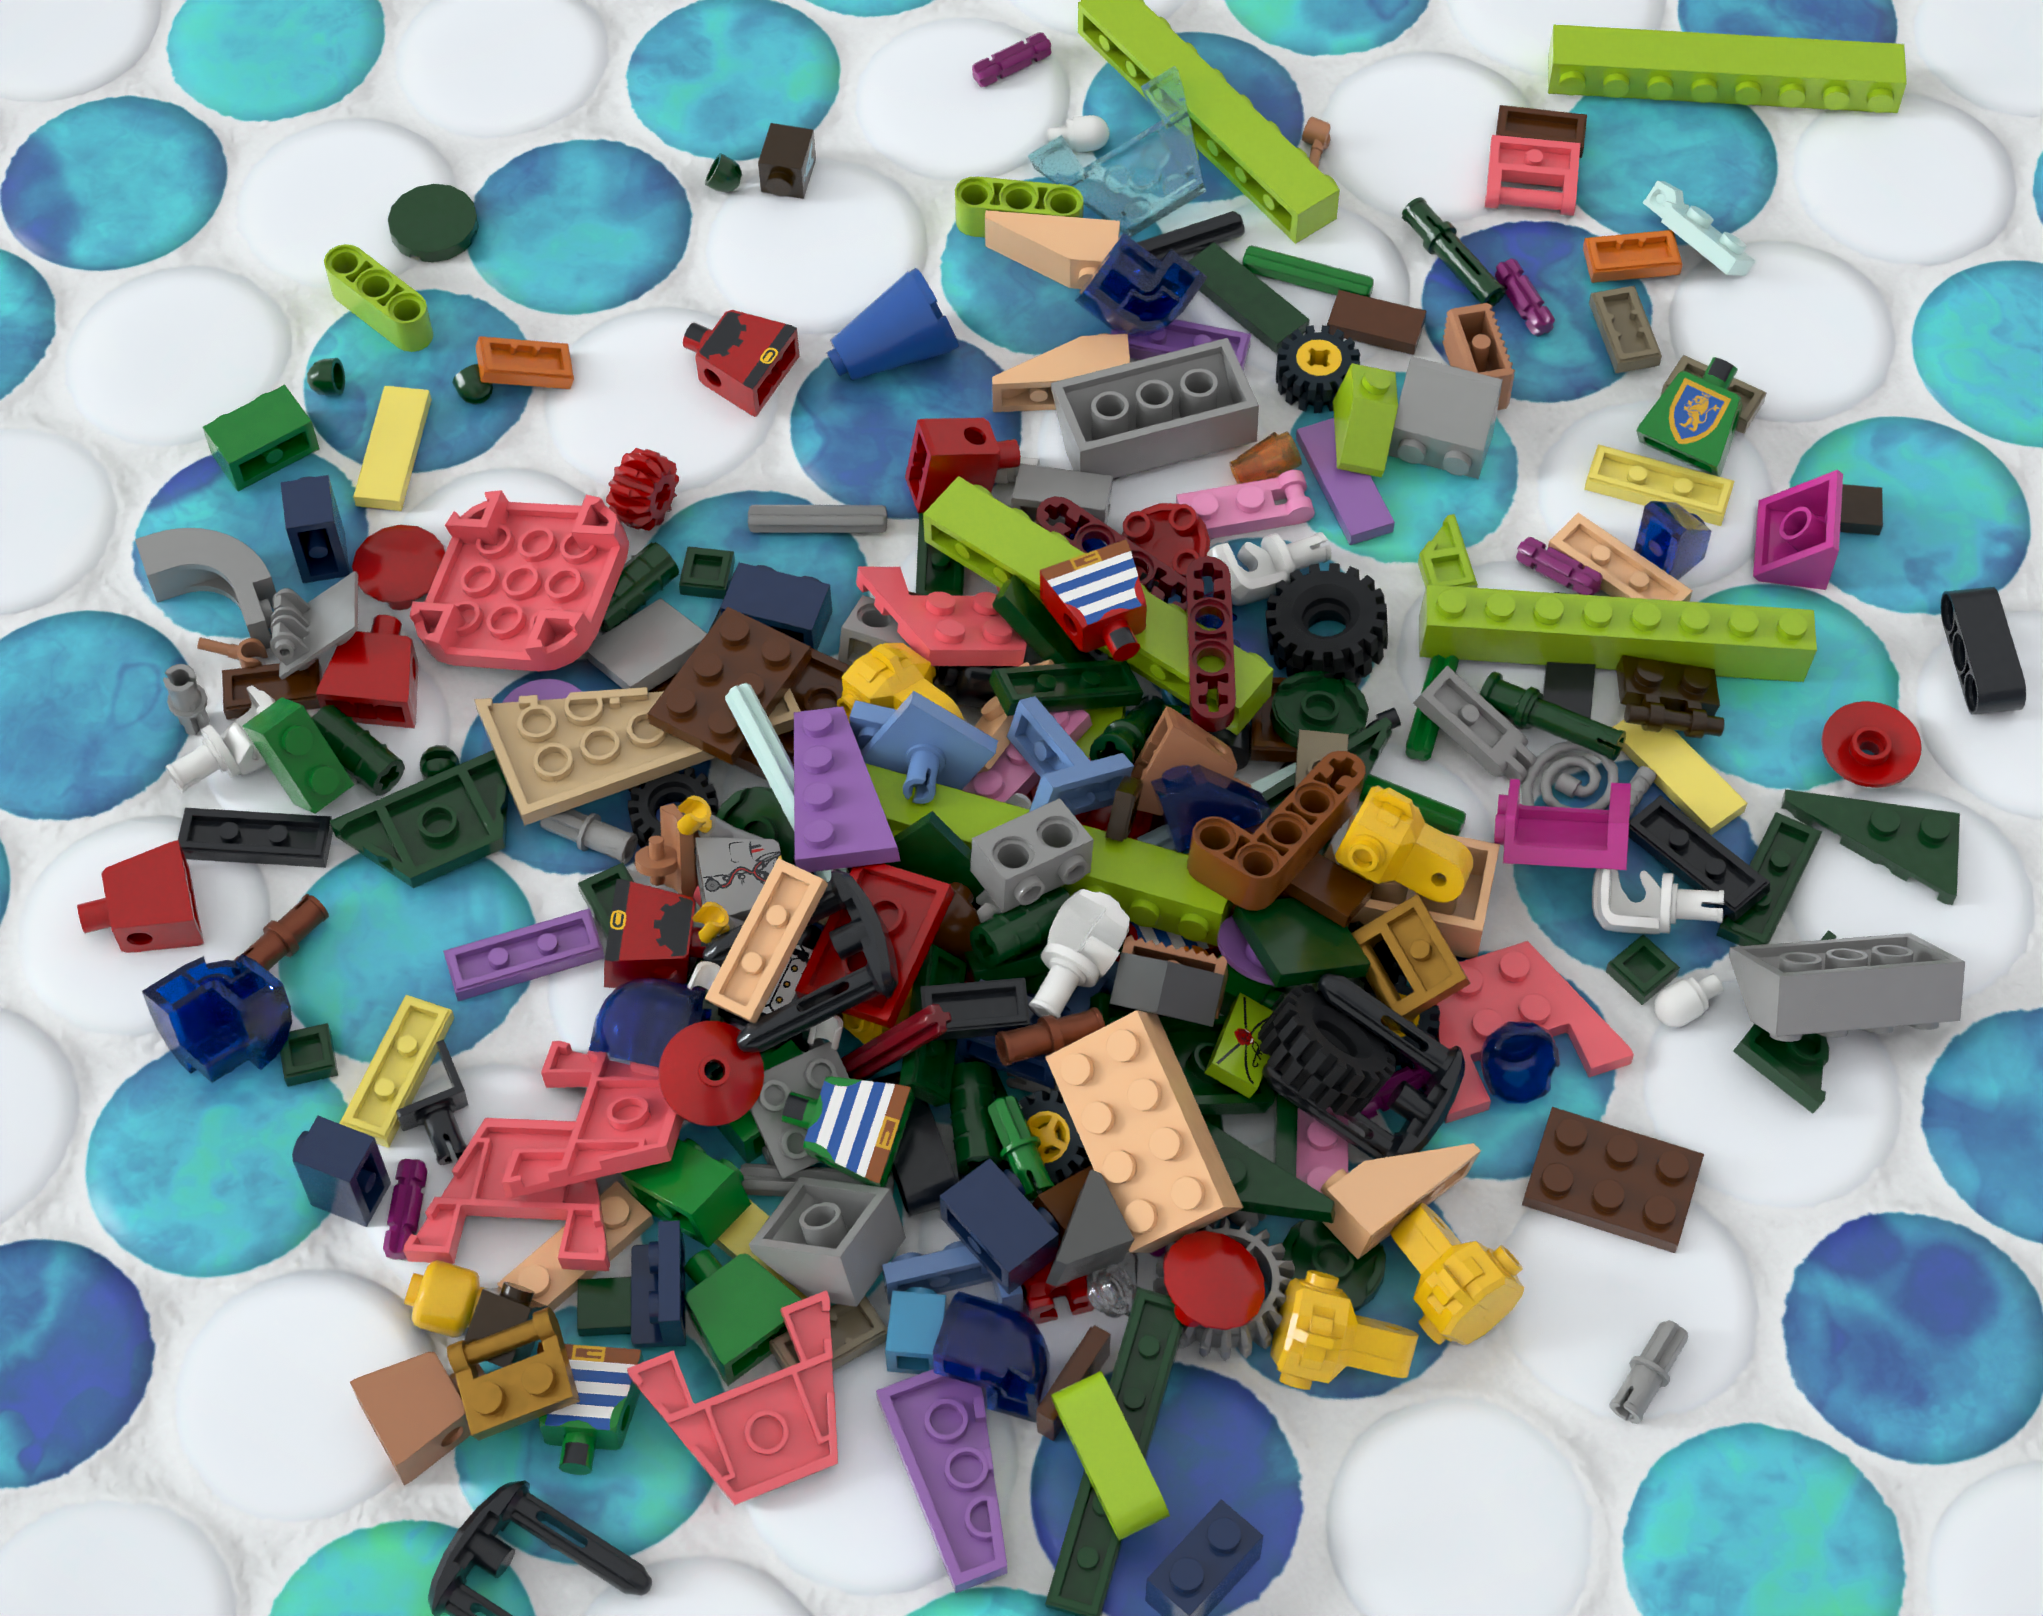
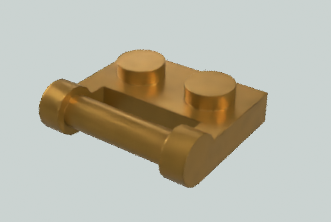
[1352,894,1471,1031]
[447,1307,580,1440]

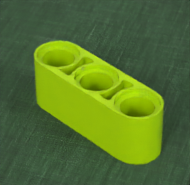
[955,176,1084,238]
[324,244,433,352]
[1051,1371,1170,1540]

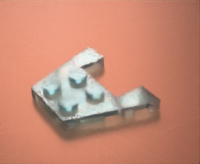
[1028,66,1206,238]

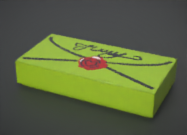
[1205,993,1274,1098]

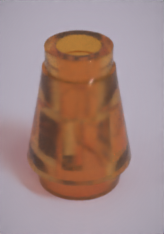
[1229,431,1302,484]

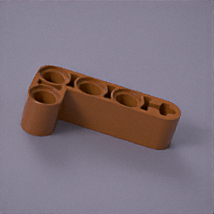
[1187,751,1366,911]

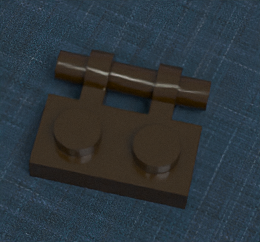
[1616,655,1725,739]

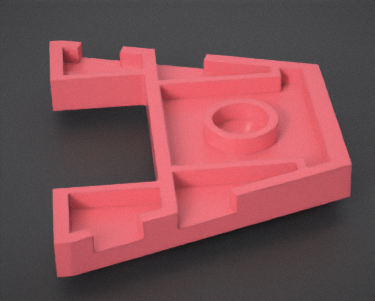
[856,566,1027,666]
[1434,941,1634,1123]
[501,1041,684,1198]
[403,1118,610,1271]
[627,1290,838,1506]

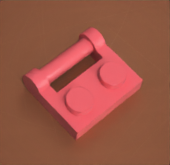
[1484,135,1580,216]

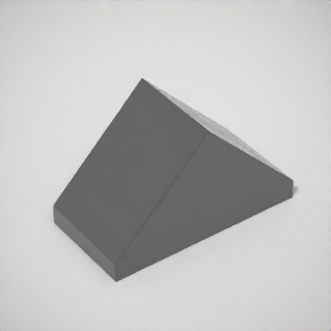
[1110,952,1225,1027]
[1046,1170,1134,1287]

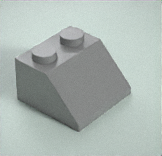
[1389,356,1503,479]
[749,1177,906,1307]

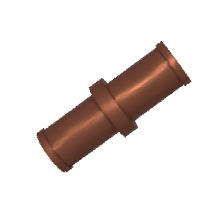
[233,894,329,984]
[995,1007,1105,1066]

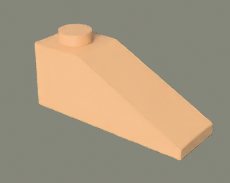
[985,210,1120,292]
[992,333,1130,412]
[1320,1143,1481,1259]

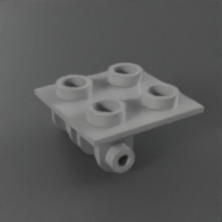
[270,571,358,680]
[750,1041,850,1179]

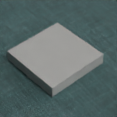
[585,598,707,692]

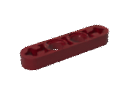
[1035,496,1186,612]
[1185,556,1236,732]

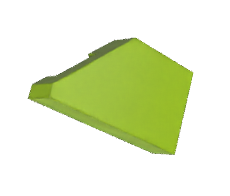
[1418,514,1478,588]

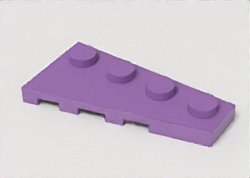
[794,706,900,872]
[876,1353,1007,1593]

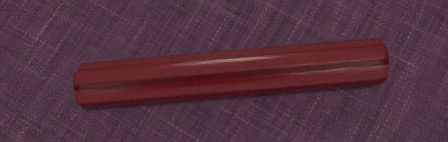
[841,1004,951,1080]

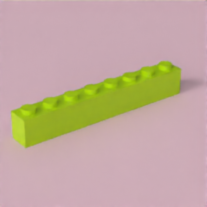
[1078,0,1340,244]
[1548,24,1907,113]
[923,476,1274,735]
[1419,585,1817,682]
[865,763,1234,946]

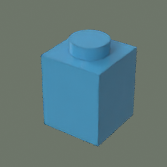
[885,1287,947,1374]

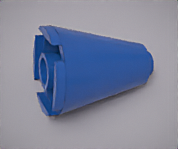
[826,268,959,380]

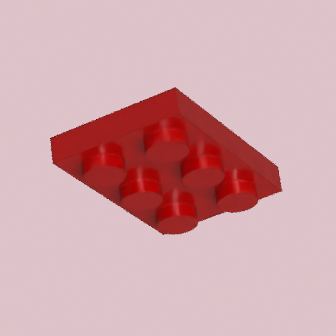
[795,863,955,1029]

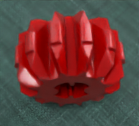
[606,448,679,531]

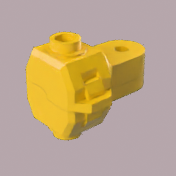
[837,643,964,723]
[1335,786,1473,903]
[1390,1202,1525,1345]
[1270,1270,1419,1390]

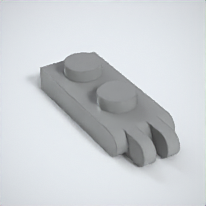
[1413,666,1537,783]

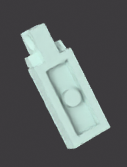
[1643,181,1755,276]

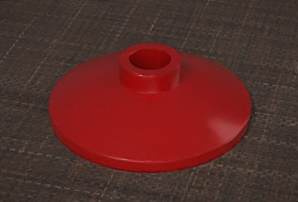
[1821,701,1922,788]
[658,1021,764,1127]

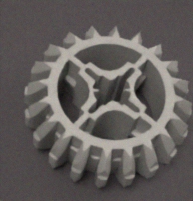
[1153,1217,1295,1361]

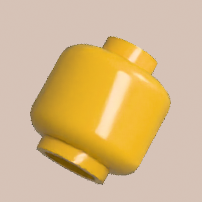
[404,1260,487,1338]

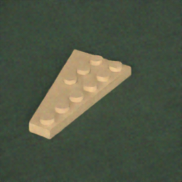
[474,687,801,826]

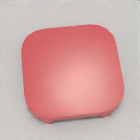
[410,490,629,672]

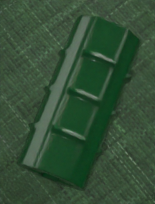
[599,542,679,632]
[311,705,405,796]
[970,886,1071,969]
[949,1061,1002,1175]

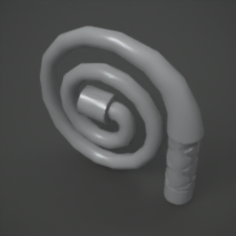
[1521,741,1656,816]

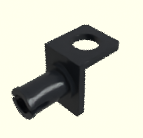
[396,1039,469,1165]

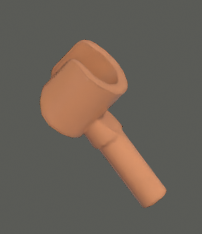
[1302,117,1331,168]
[197,637,268,668]

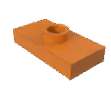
[1583,230,1682,283]
[475,336,574,389]

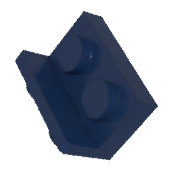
[631,1220,686,1348]

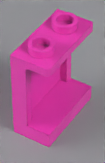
[1494,779,1631,870]

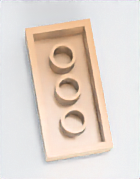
[1045,1010,1243,1253]

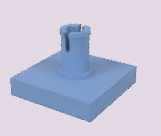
[861,691,998,804]

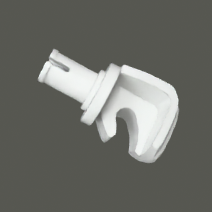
[1207,532,1332,606]
[165,685,276,793]
[1592,869,1724,934]
[1028,889,1130,1018]

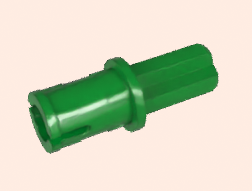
[988,1096,1055,1201]

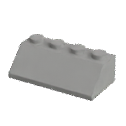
[1051,338,1259,479]
[1729,933,1965,1042]

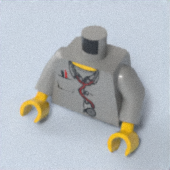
[677,795,814,945]

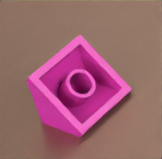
[1753,470,1843,590]

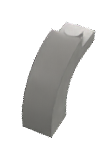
[135,528,276,649]

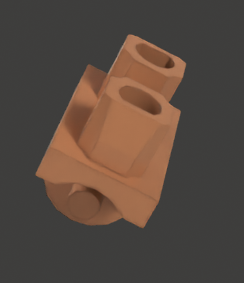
[635,803,700,900]

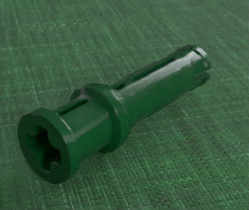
[1480,671,1626,761]
[1089,695,1165,764]

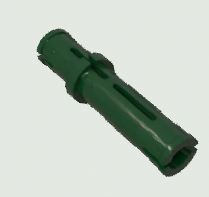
[1402,197,1506,306]

